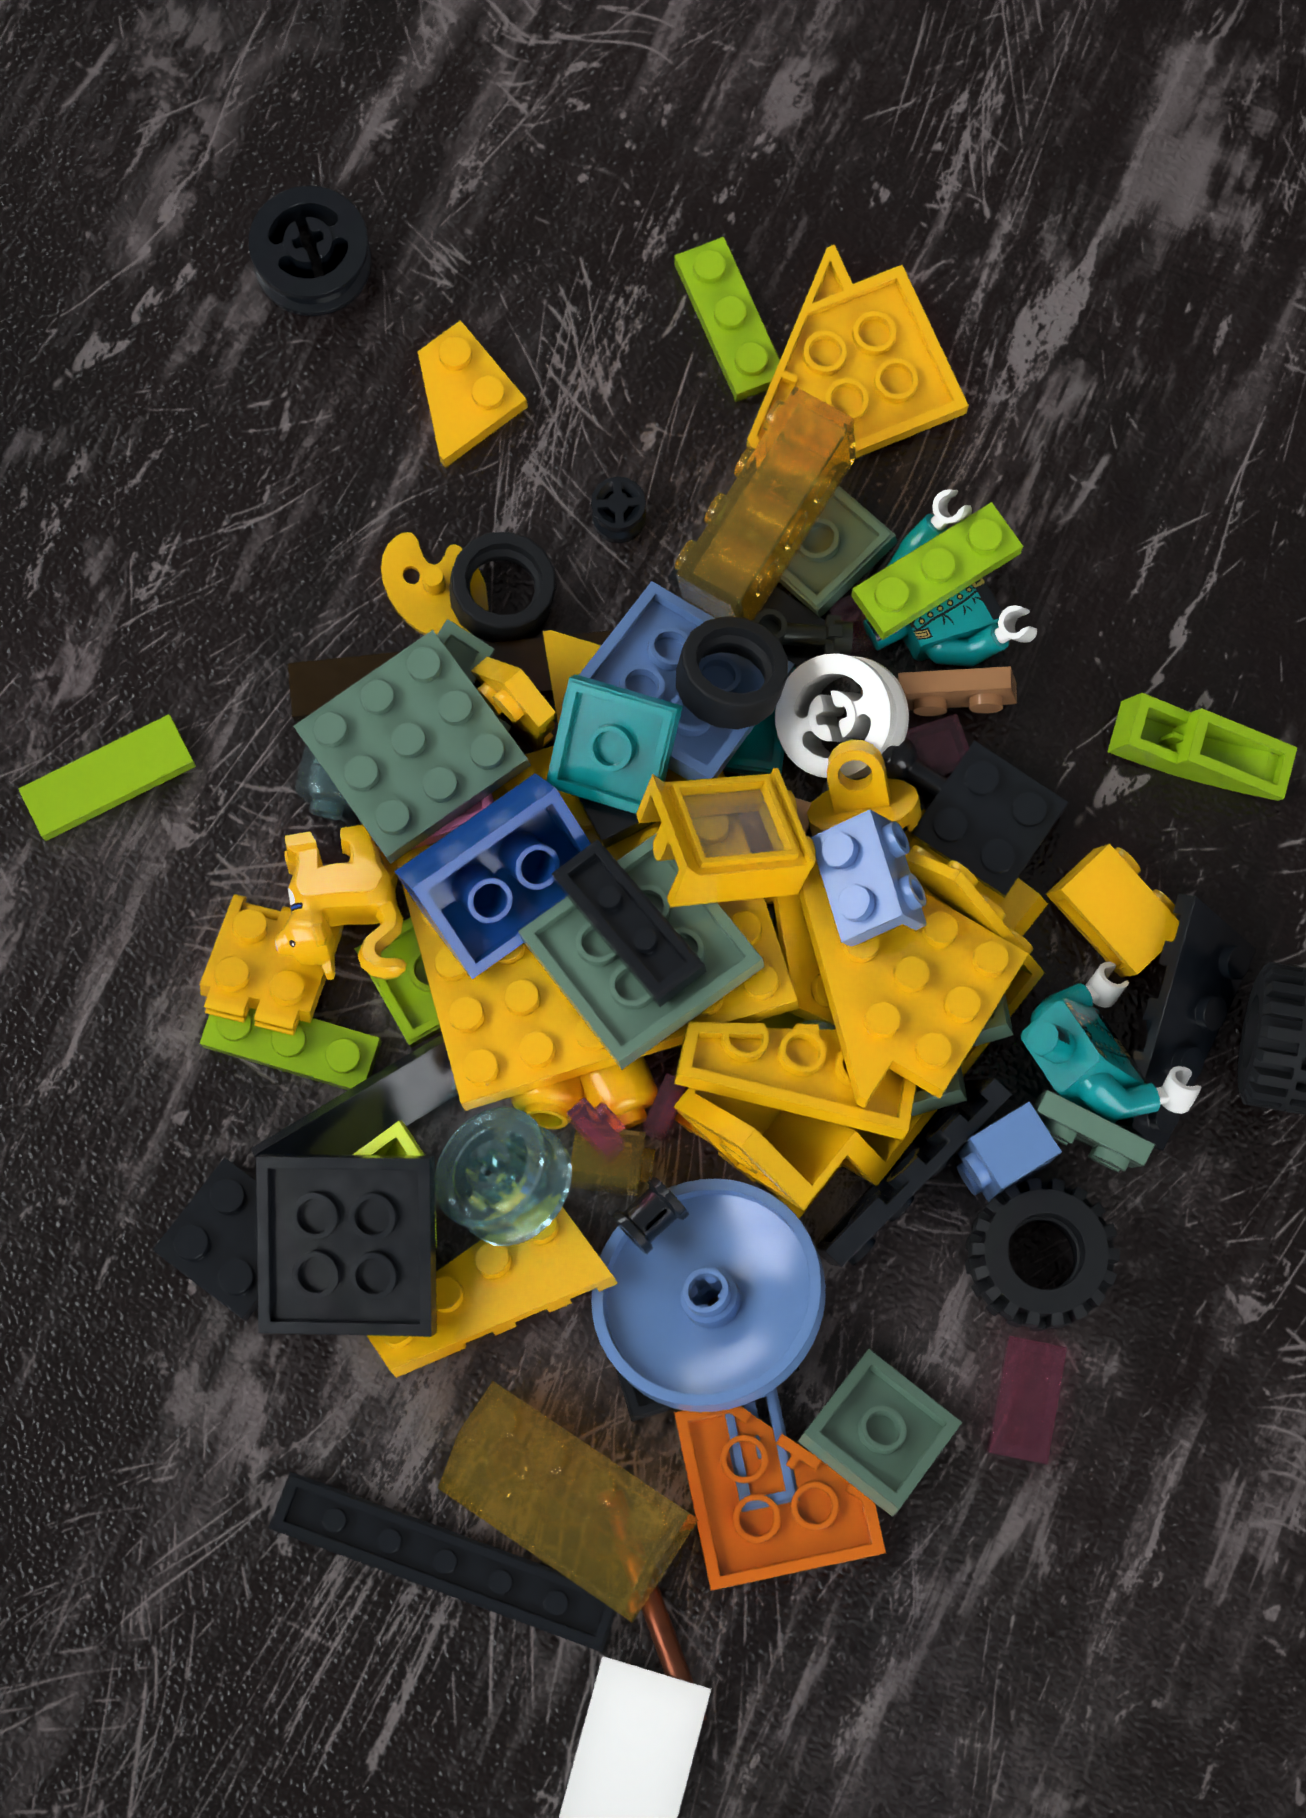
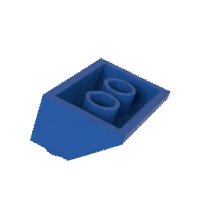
[394,773,591,979]

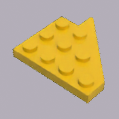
[747,245,969,494]
[799,860,1029,1108]

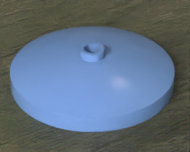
[591,1179,826,1412]

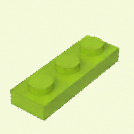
[674,237,780,402]
[851,502,1023,640]
[199,1008,382,1090]

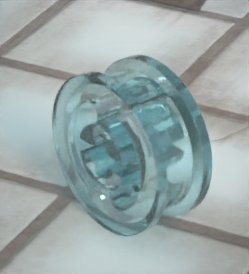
[435,1107,572,1246]

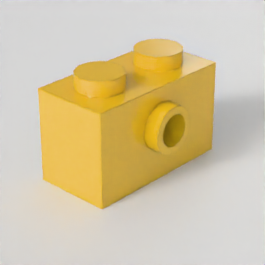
[1046,844,1180,977]

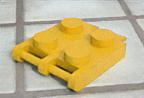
[199,894,344,1035]

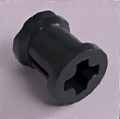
[611,1176,689,1255]

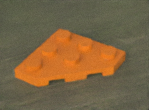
[674,1406,886,1591]

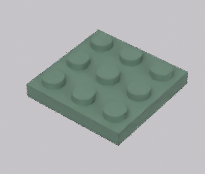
[293,630,531,864]
[518,833,764,1070]

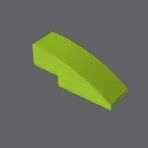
[1108,693,1298,801]

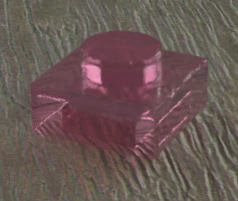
[566,1097,625,1164]

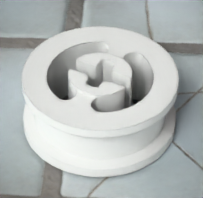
[775,654,909,779]

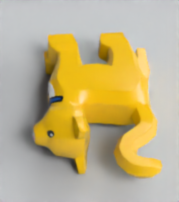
[275,824,407,980]

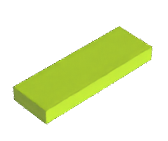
[18,714,196,841]

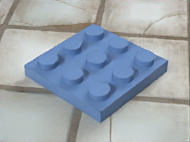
[562,581,795,780]

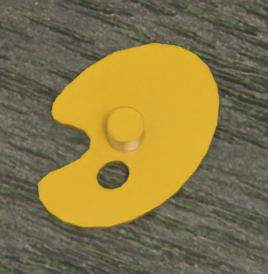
[381,532,489,635]

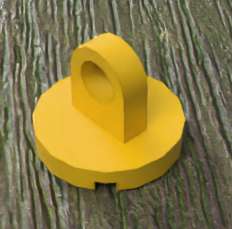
[807,740,922,836]

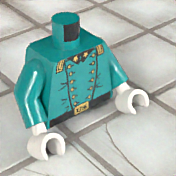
[863,489,1037,667]
[1021,962,1202,1123]

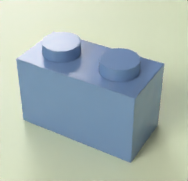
[957,1101,1062,1203]

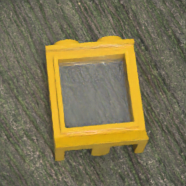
[636,768,816,907]

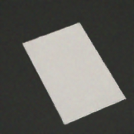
[559,1656,711,1818]

